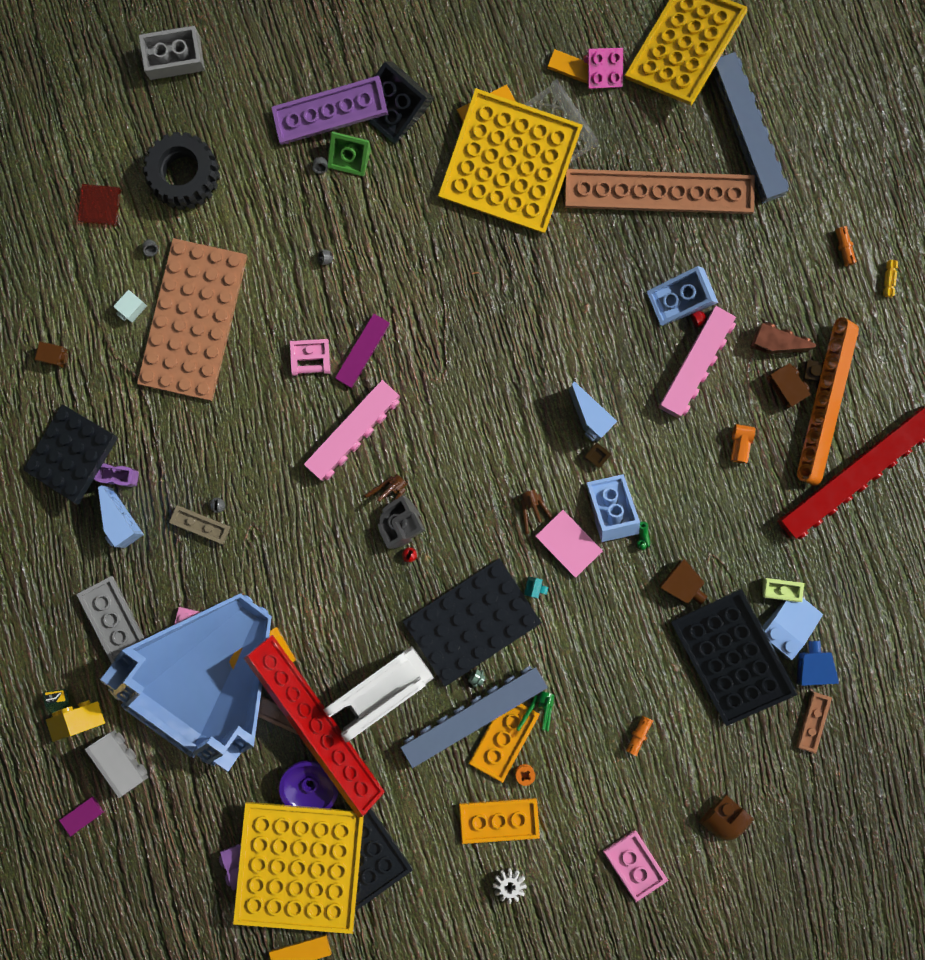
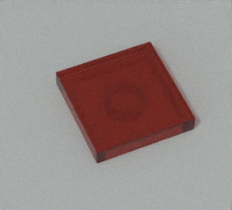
[78,184,121,226]

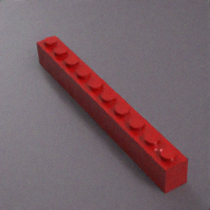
[777,405,925,540]

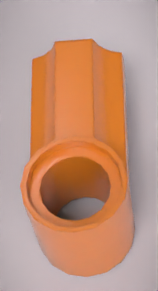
[730,424,755,464]

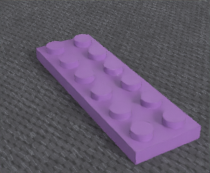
[272,76,388,145]

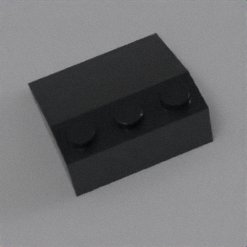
[368,61,434,144]

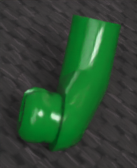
[637,521,650,551]

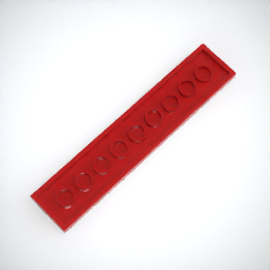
[244,635,385,818]

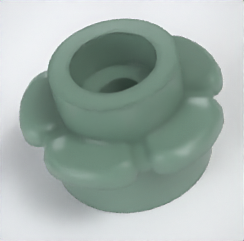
[468,669,485,688]

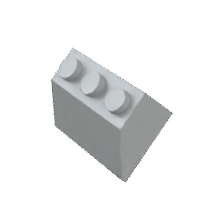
[85,731,148,798]

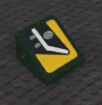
[43,689,70,713]

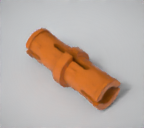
[835,226,857,266]
[626,715,653,756]

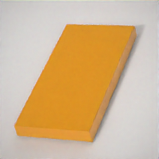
[469,703,540,783]
[459,798,540,844]

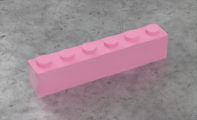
[658,306,736,418]
[304,380,400,481]

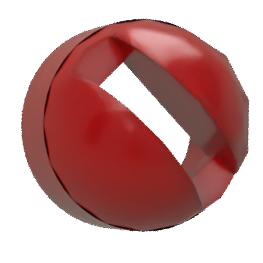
[691,311,707,328]
[402,547,417,563]

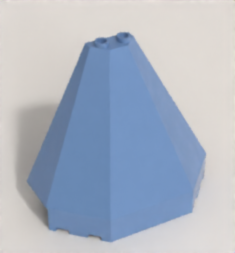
[100,593,272,772]

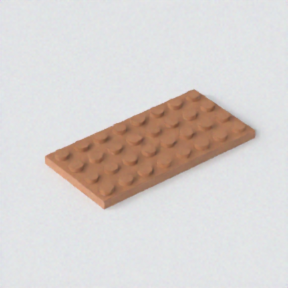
[137,238,248,401]

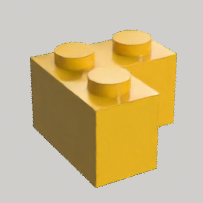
[46,700,105,742]

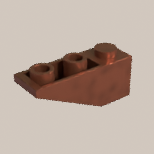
[750,322,816,354]

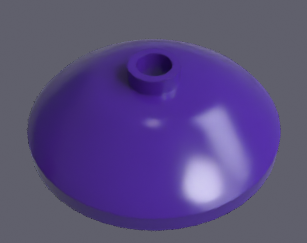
[279,761,338,809]

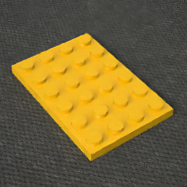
[625,0,747,106]

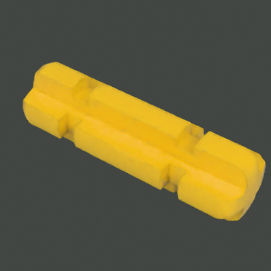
[883,260,898,297]

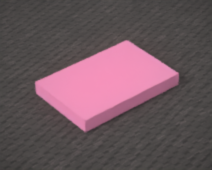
[535,509,603,578]
[603,829,668,902]

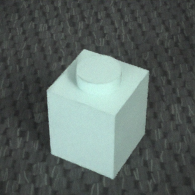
[113,290,147,322]

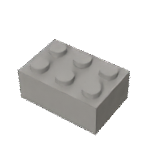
[139,26,205,80]

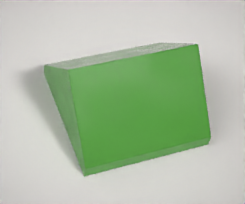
[328,132,371,176]

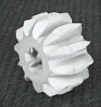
[493,868,527,904]

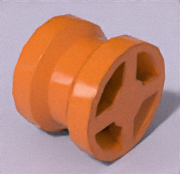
[515,764,535,786]

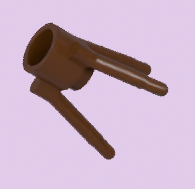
[365,474,408,502]
[520,490,553,534]

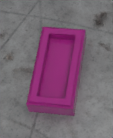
[59,796,104,837]

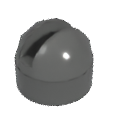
[313,157,328,174]
[142,239,158,256]
[318,249,333,265]
[209,498,225,513]

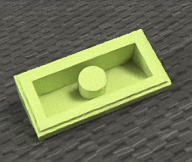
[763,578,804,602]

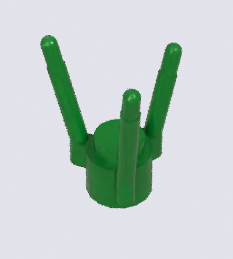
[516,691,555,732]

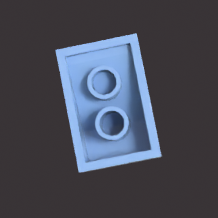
[647,266,718,326]
[569,381,617,442]
[587,474,640,542]
[98,485,144,548]
[762,598,823,660]

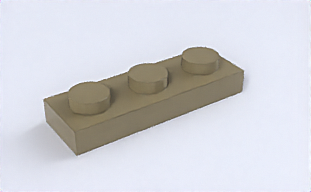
[169,505,231,544]

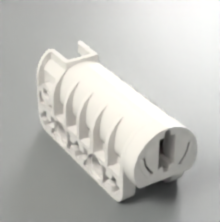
[323,646,434,743]

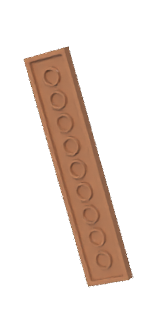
[565,169,755,214]

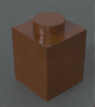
[35,341,68,368]

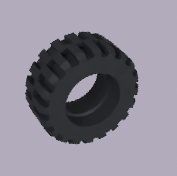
[143,132,220,210]

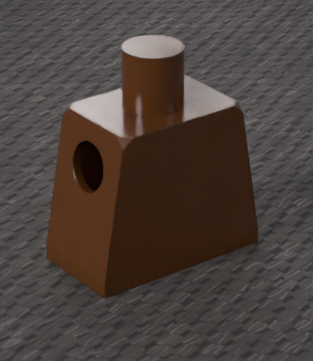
[658,559,708,605]

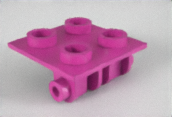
[583,48,623,88]

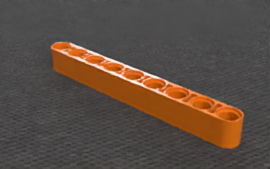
[797,317,859,486]

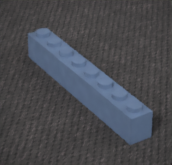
[712,52,789,203]
[401,666,548,768]

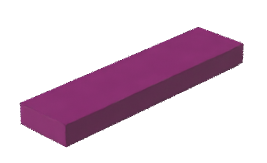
[335,314,390,388]

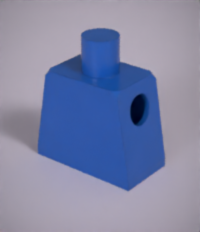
[796,641,839,686]

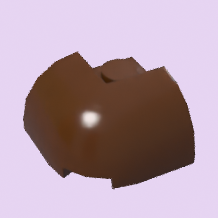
[699,794,754,841]

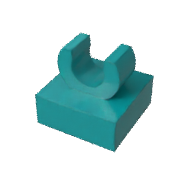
[524,576,549,598]

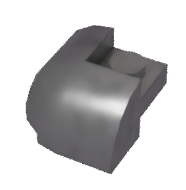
[378,495,425,549]

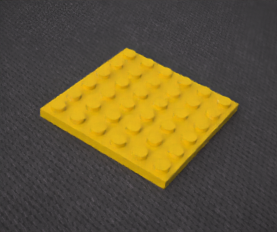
[438,88,583,234]
[233,802,364,934]

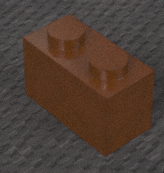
[766,363,811,409]

